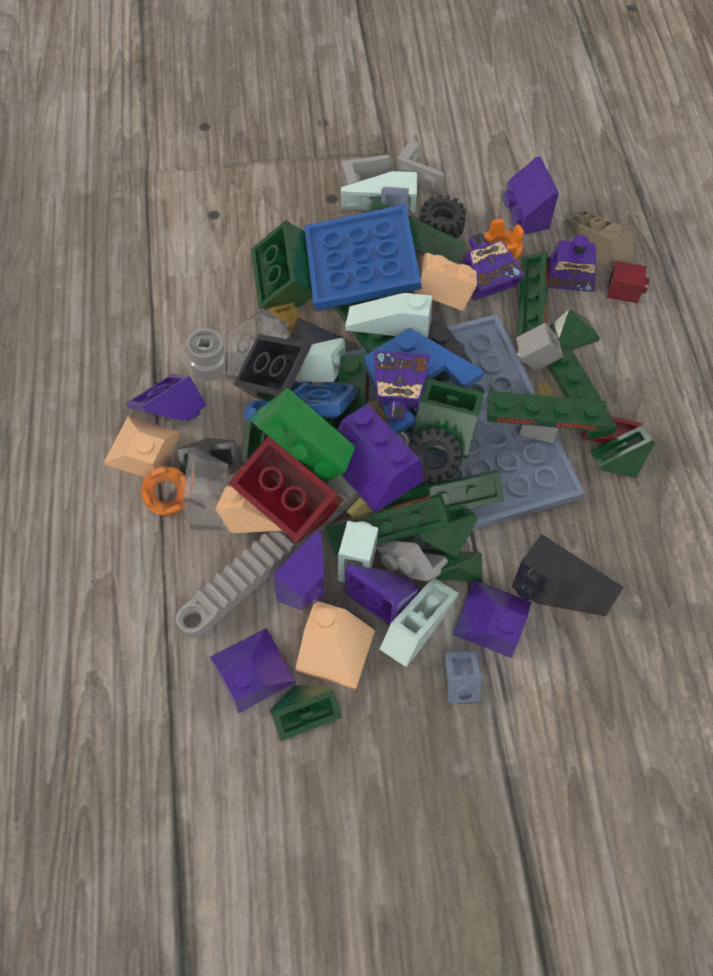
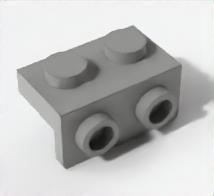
[376,541,448,581]

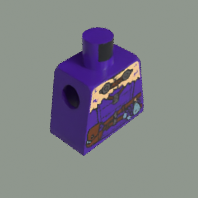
[463,233,524,301]
[549,235,596,292]
[374,350,431,422]

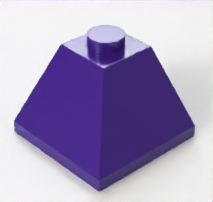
[126,374,207,421]
[273,531,325,610]
[345,564,418,626]
[453,580,532,658]
[210,628,296,713]

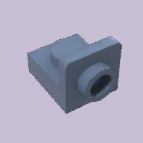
[381,186,411,216]
[444,651,482,703]

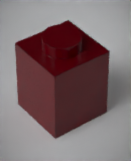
[607,261,650,303]

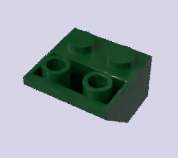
[411,379,484,459]

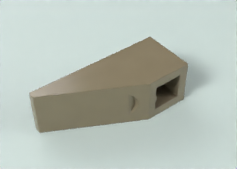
[566,210,634,269]

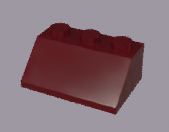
[228,436,344,543]

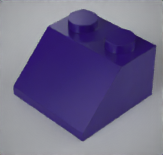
[503,156,559,234]

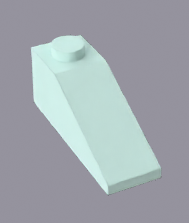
[341,171,417,212]
[345,293,432,338]
[379,578,459,667]

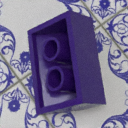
[337,404,424,514]

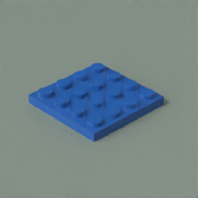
[304,204,422,310]

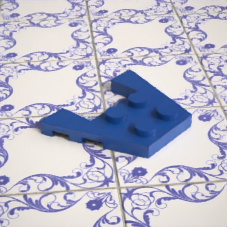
[364,328,484,435]
[244,381,356,420]

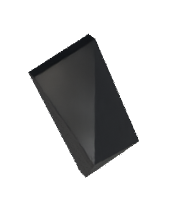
[288,318,346,345]
[177,438,240,477]

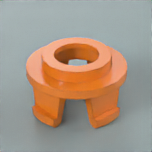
[484,219,524,260]
[141,467,191,516]

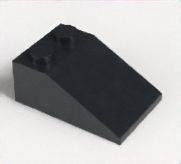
[233,334,312,401]
[512,534,624,616]

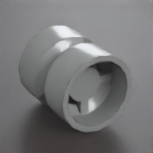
[187,328,226,380]

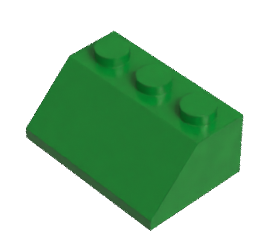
[249,388,355,484]

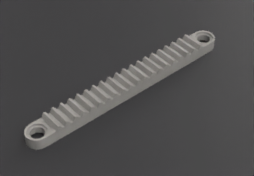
[176,432,409,638]

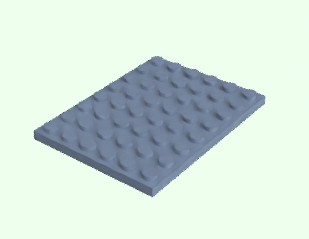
[344,314,585,546]

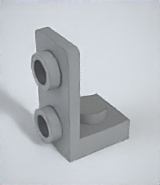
[396,140,444,194]
[341,155,391,187]

